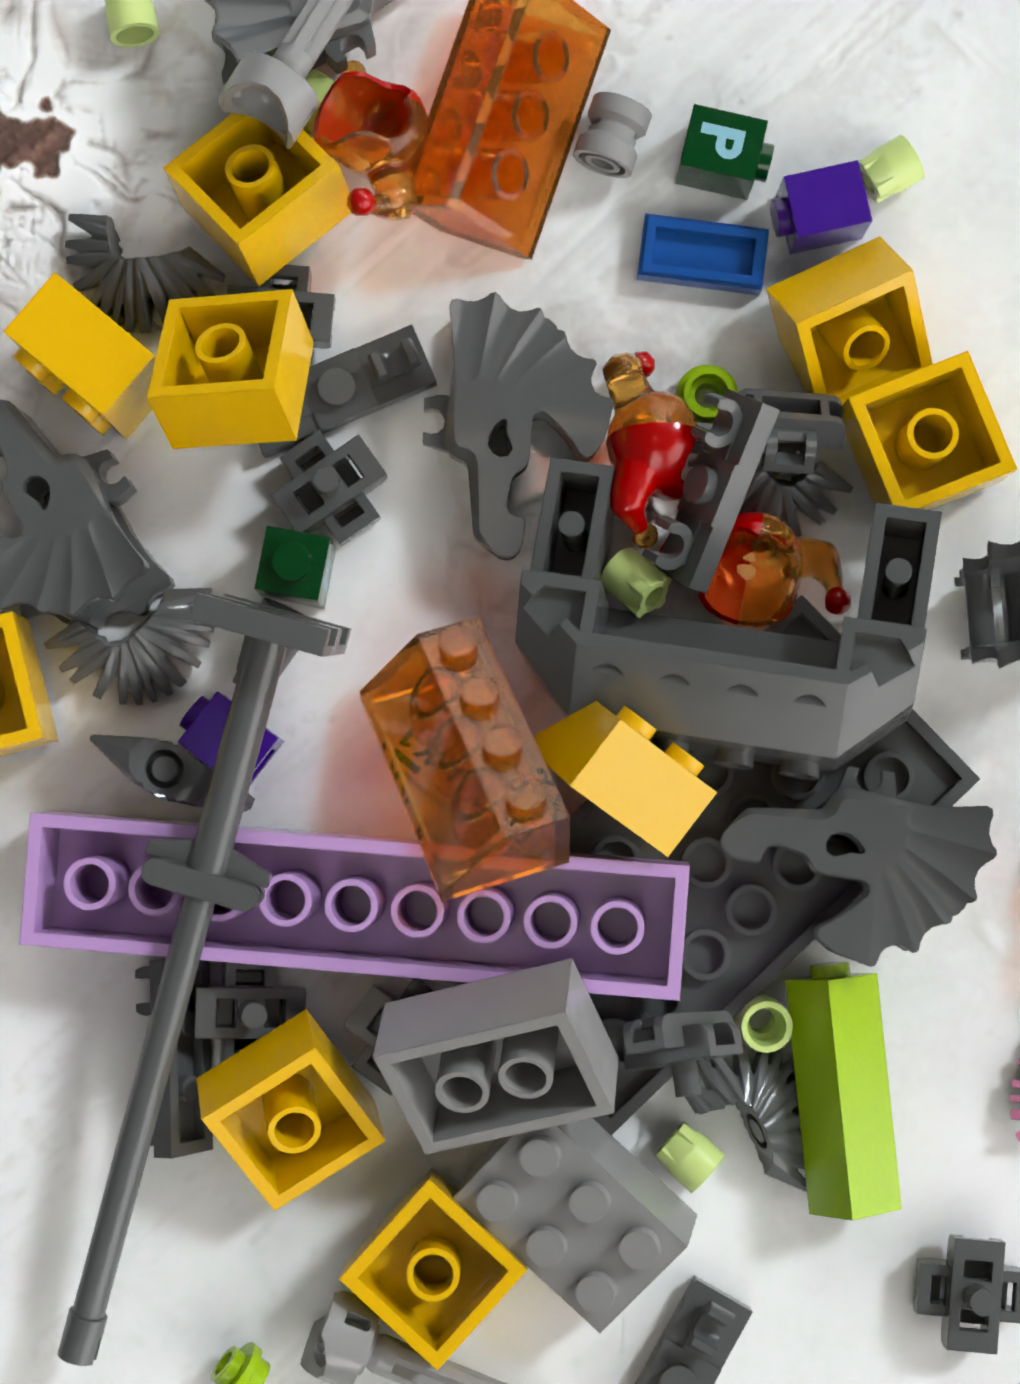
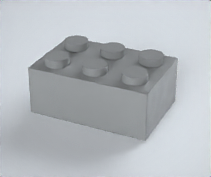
[373,958,619,1155]
[453,1118,698,1333]

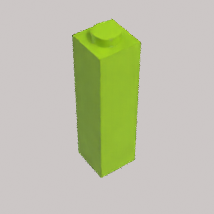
[785,962,902,1221]

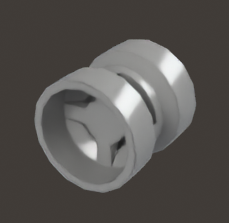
[573,92,652,178]

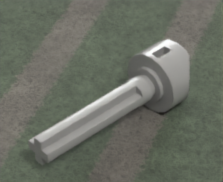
[217,0,354,149]
[300,1290,507,1384]

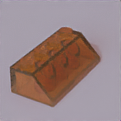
[397,0,611,260]
[359,617,570,902]

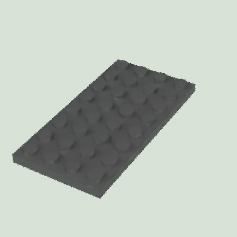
[465,595,980,1135]

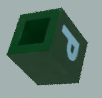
[675,104,774,200]
[254,526,336,609]

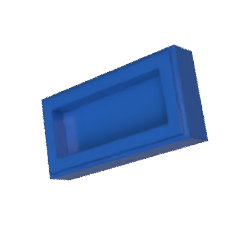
[636,213,769,295]

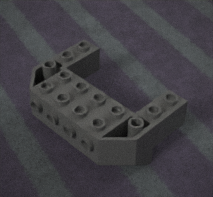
[515,457,942,780]

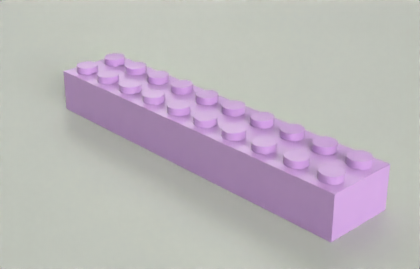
[19,811,690,1001]

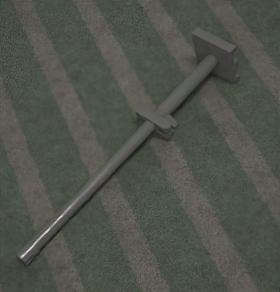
[57,593,352,1366]

